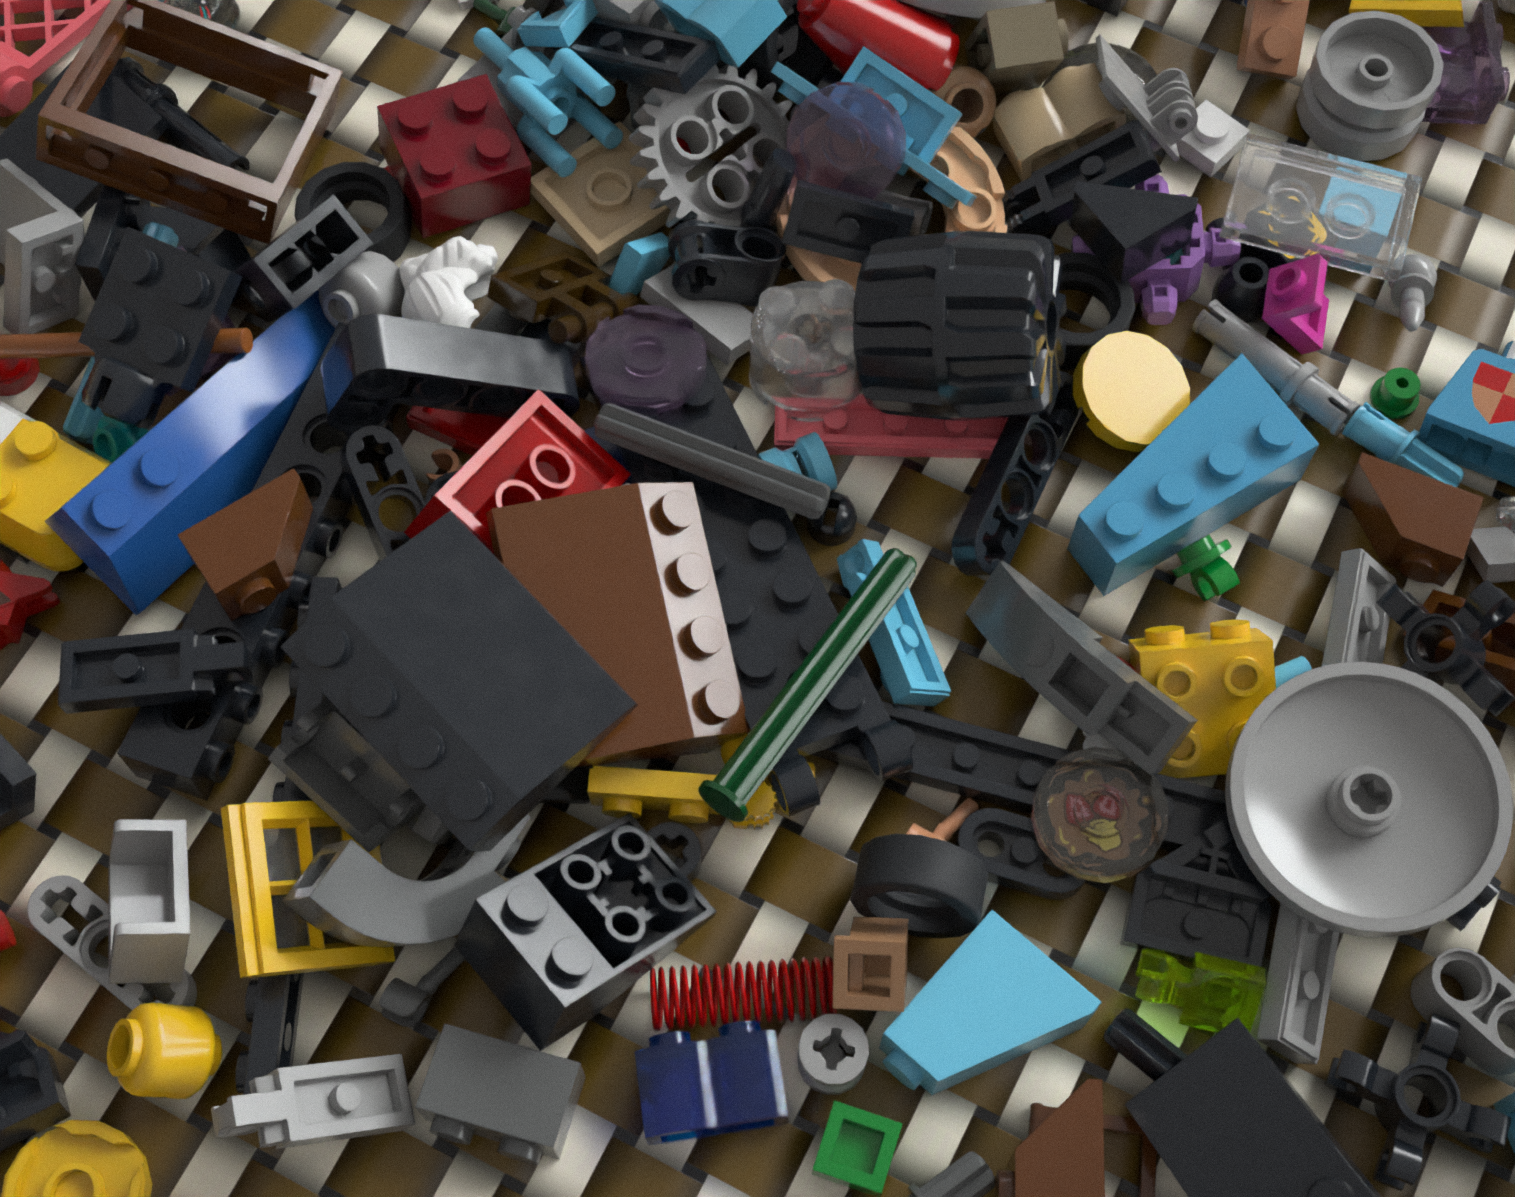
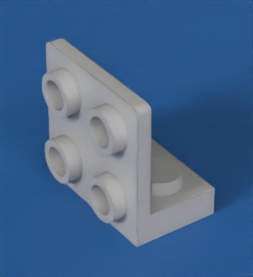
[0,158,84,334]

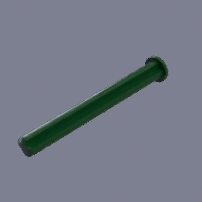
[698,548,917,822]

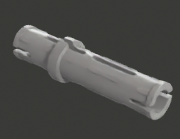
[1192,299,1360,436]

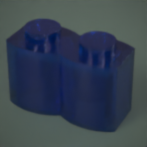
[634,1021,789,1145]

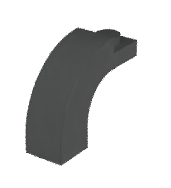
[282,815,531,947]

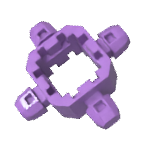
[1071,175,1241,325]

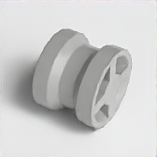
[797,1014,869,1095]

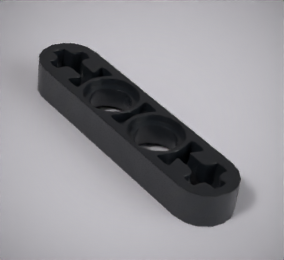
[952,371,1079,576]

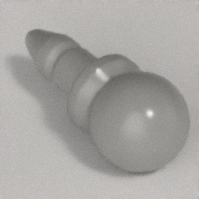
[1388,254,1437,332]

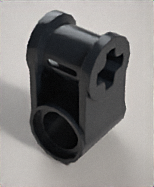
[668,220,787,306]

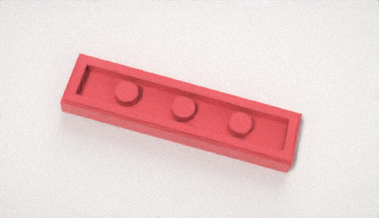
[774,392,1008,459]

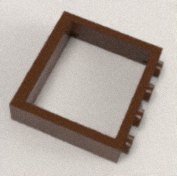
[36,0,343,244]

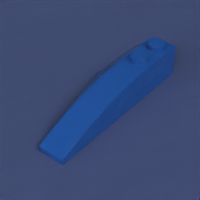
[45,290,335,615]

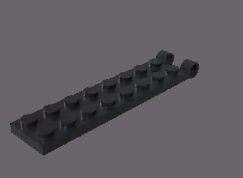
[579,326,913,817]

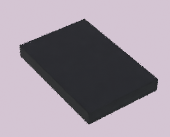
[0,60,169,218]

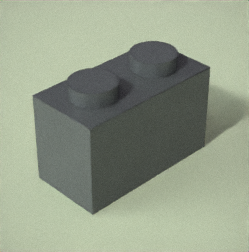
[415,1024,586,1165]

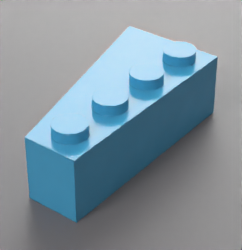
[1067,353,1319,596]

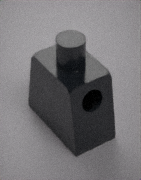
[234,194,373,323]

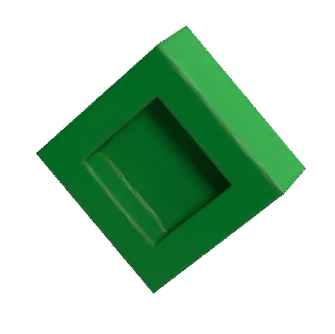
[812,1100,903,1197]

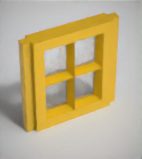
[221,801,395,978]

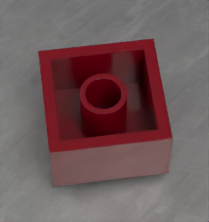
[377,74,532,238]

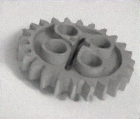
[629,64,798,232]

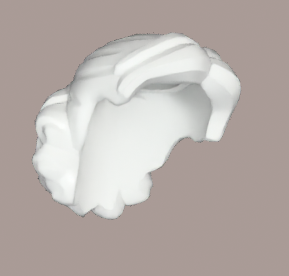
[399,236,498,328]

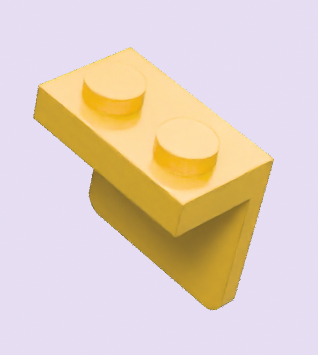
[1128,619,1276,778]

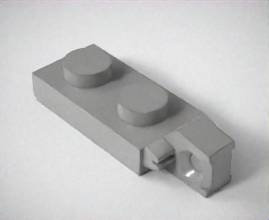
[211,1054,415,1149]

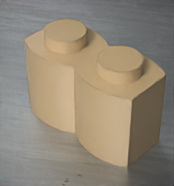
[992,63,1126,182]

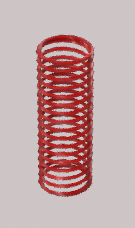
[650,955,836,1032]

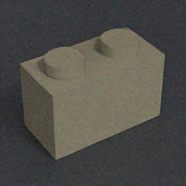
[964,1,1069,95]

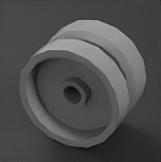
[1296,11,1444,161]

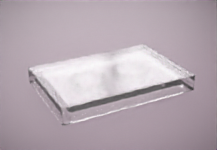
[1219,133,1422,283]

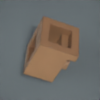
[833,916,909,1012]

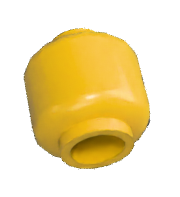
[107,1003,222,1099]

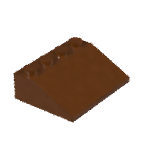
[486,482,750,767]

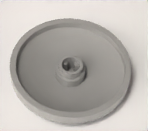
[1225,662,1513,938]

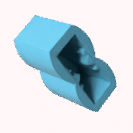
[654,0,787,68]

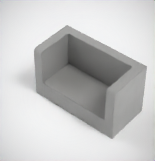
[108,819,190,984]

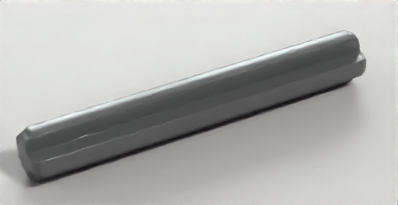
[594,403,830,519]

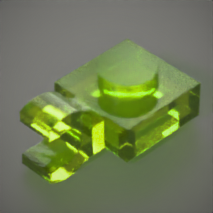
[1135,949,1266,1033]

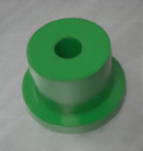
[1370,367,1421,419]

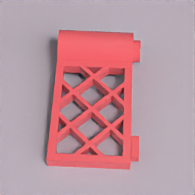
[0,0,133,117]

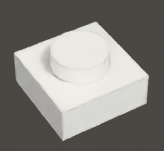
[1176,100,1250,178]

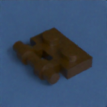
[487,250,640,344]

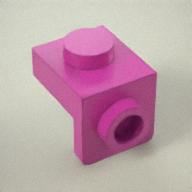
[1262,254,1329,355]

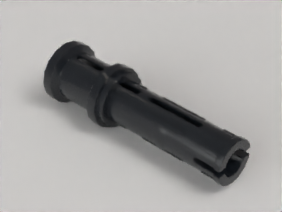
[111,57,250,171]

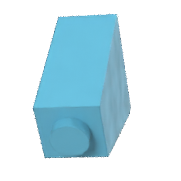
[879,910,1102,1095]

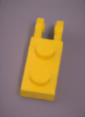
[587,765,777,830]

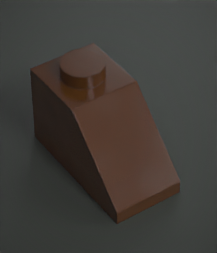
[1341,452,1484,587]
[178,468,313,622]
[995,1079,1105,1197]

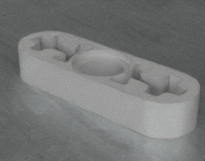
[27,875,197,1010]

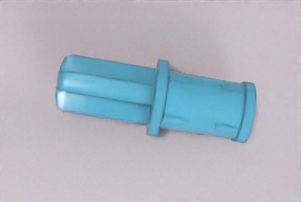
[1342,402,1464,487]

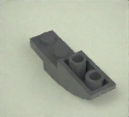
[966,561,1198,775]

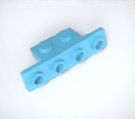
[771,46,977,209]

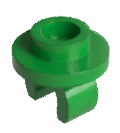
[1171,534,1240,602]

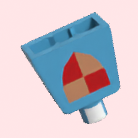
[1419,341,1515,487]

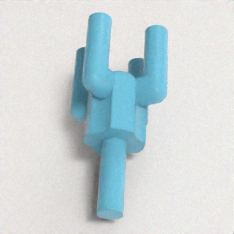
[473,27,623,177]

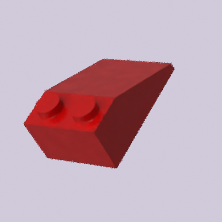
[404,389,631,554]

